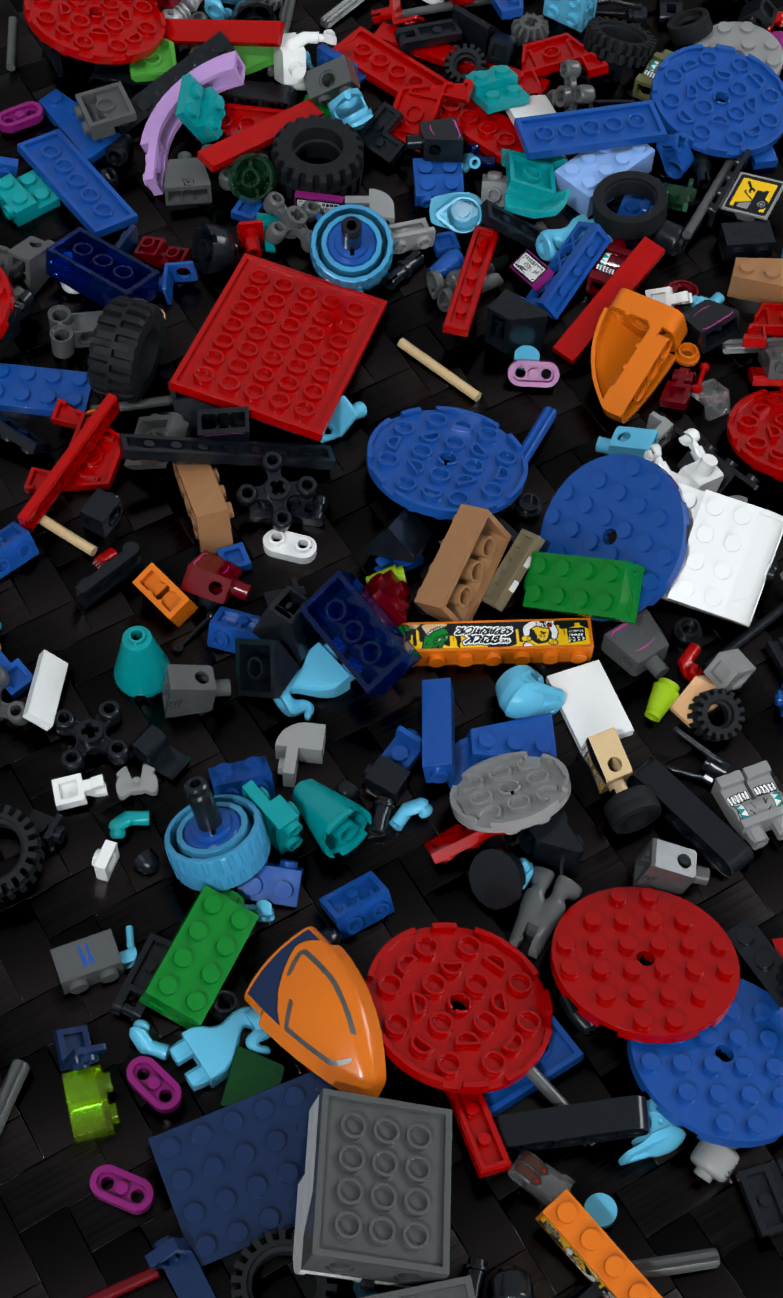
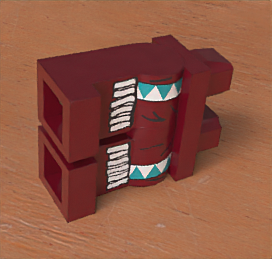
[585,238,641,296]

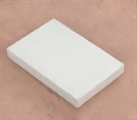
[546,660,634,751]

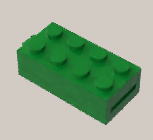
[523,551,645,624]
[138,885,259,1029]

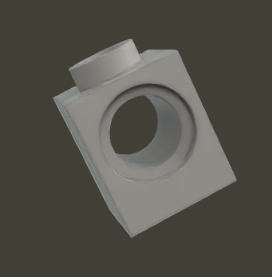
[703,648,756,691]

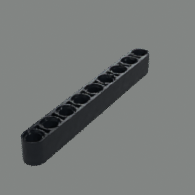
[88,63,298,110]

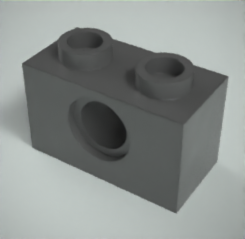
[303,55,360,106]

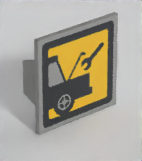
[721,172,783,221]

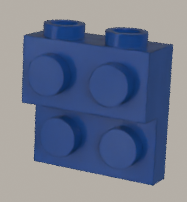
[412,158,464,208]

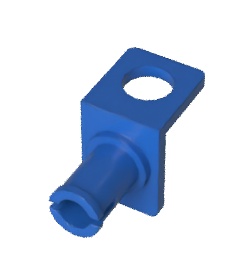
[140,261,198,305]

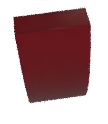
[133,236,193,273]

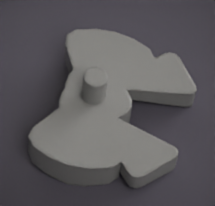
[116,764,159,800]

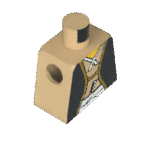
[577,727,633,797]

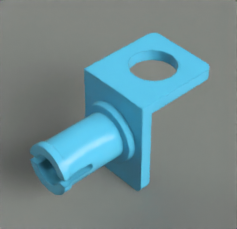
[320,395,367,443]

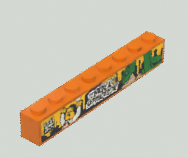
[364,618,594,669]
[535,1189,663,1298]

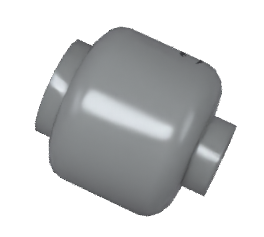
[690,1140,740,1184]

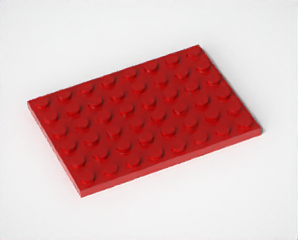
[169,253,388,442]

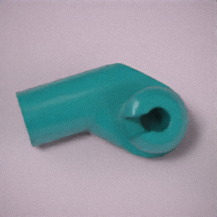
[108,811,150,839]

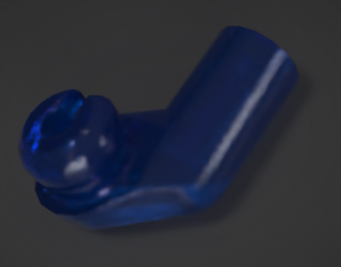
[465,142,496,169]

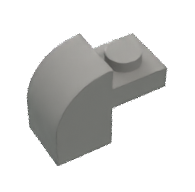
[345,189,395,225]
[275,722,326,787]

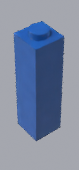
[422,678,456,783]

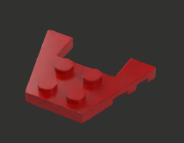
[519,33,609,95]
[391,80,475,156]
[742,302,783,348]
[24,398,122,494]

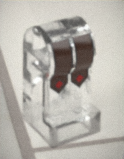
[508,1150,575,1206]

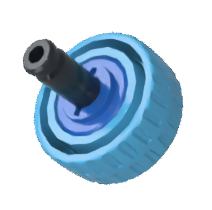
[310,204,394,291]
[164,776,271,892]

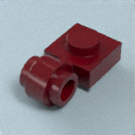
[660,367,696,411]

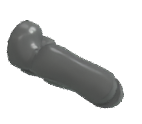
[426,263,504,312]
[508,866,582,959]

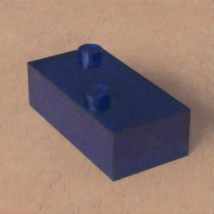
[46,227,160,307]
[299,569,422,697]

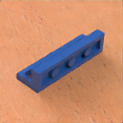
[526,221,611,319]

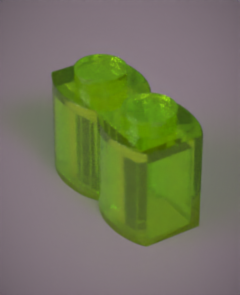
[62,1064,120,1143]

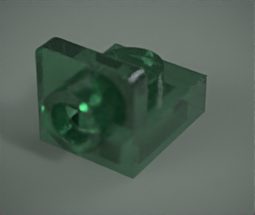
[664,178,697,212]

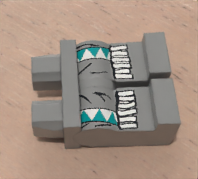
[711,760,783,850]

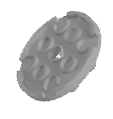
[693,21,783,76]
[449,751,571,835]

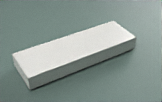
[22,649,68,731]

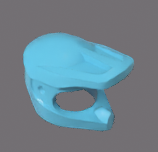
[327,87,373,132]
[429,192,483,233]
[495,665,565,719]
[618,1099,686,1166]

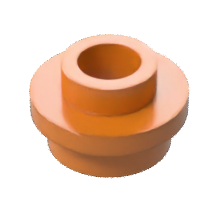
[674,342,700,367]

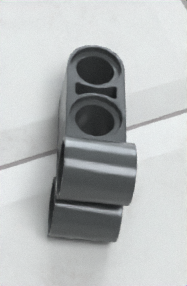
[48,305,103,359]

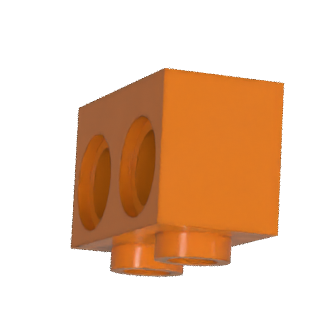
[132,562,198,627]

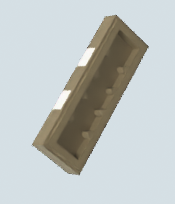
[482,528,545,612]

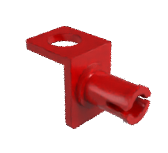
[371,0,425,27]
[237,220,264,258]

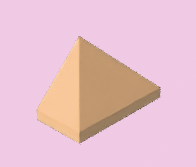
[670,675,729,728]

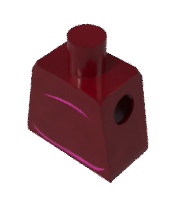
[180,550,252,604]

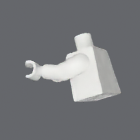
[273,29,337,91]
[644,428,724,493]

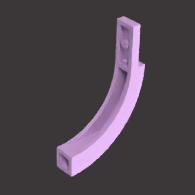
[140,50,246,196]

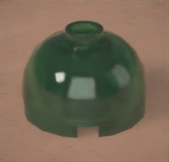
[228,153,278,203]

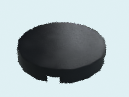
[469,847,526,910]

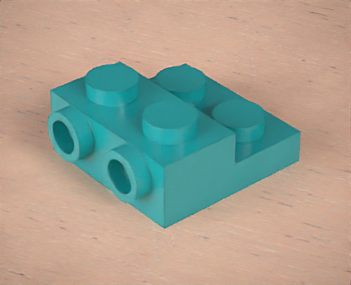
[465,65,529,114]
[175,74,226,144]
[0,170,60,227]
[242,780,303,856]

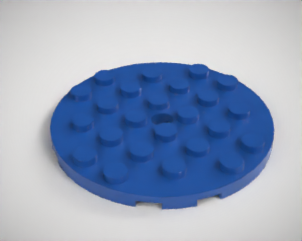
[650,44,783,158]
[366,406,528,520]
[539,454,690,622]
[627,978,783,1148]

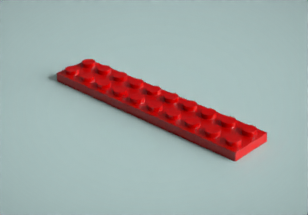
[333,26,524,168]

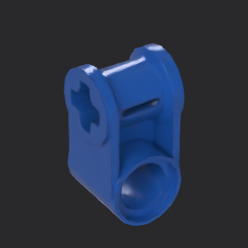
[656,131,695,179]

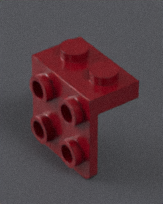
[341,569,411,626]

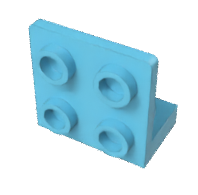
[543,0,597,32]

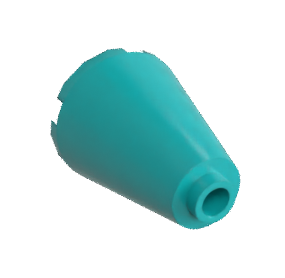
[114,626,170,698]
[292,779,372,858]

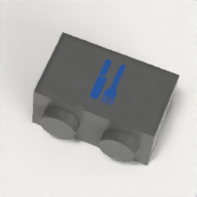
[50,928,125,995]

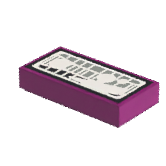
[294,190,344,215]
[509,249,554,291]

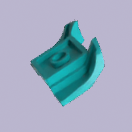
[500,148,571,219]

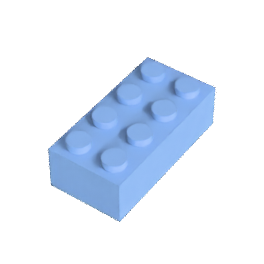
[554,144,655,218]

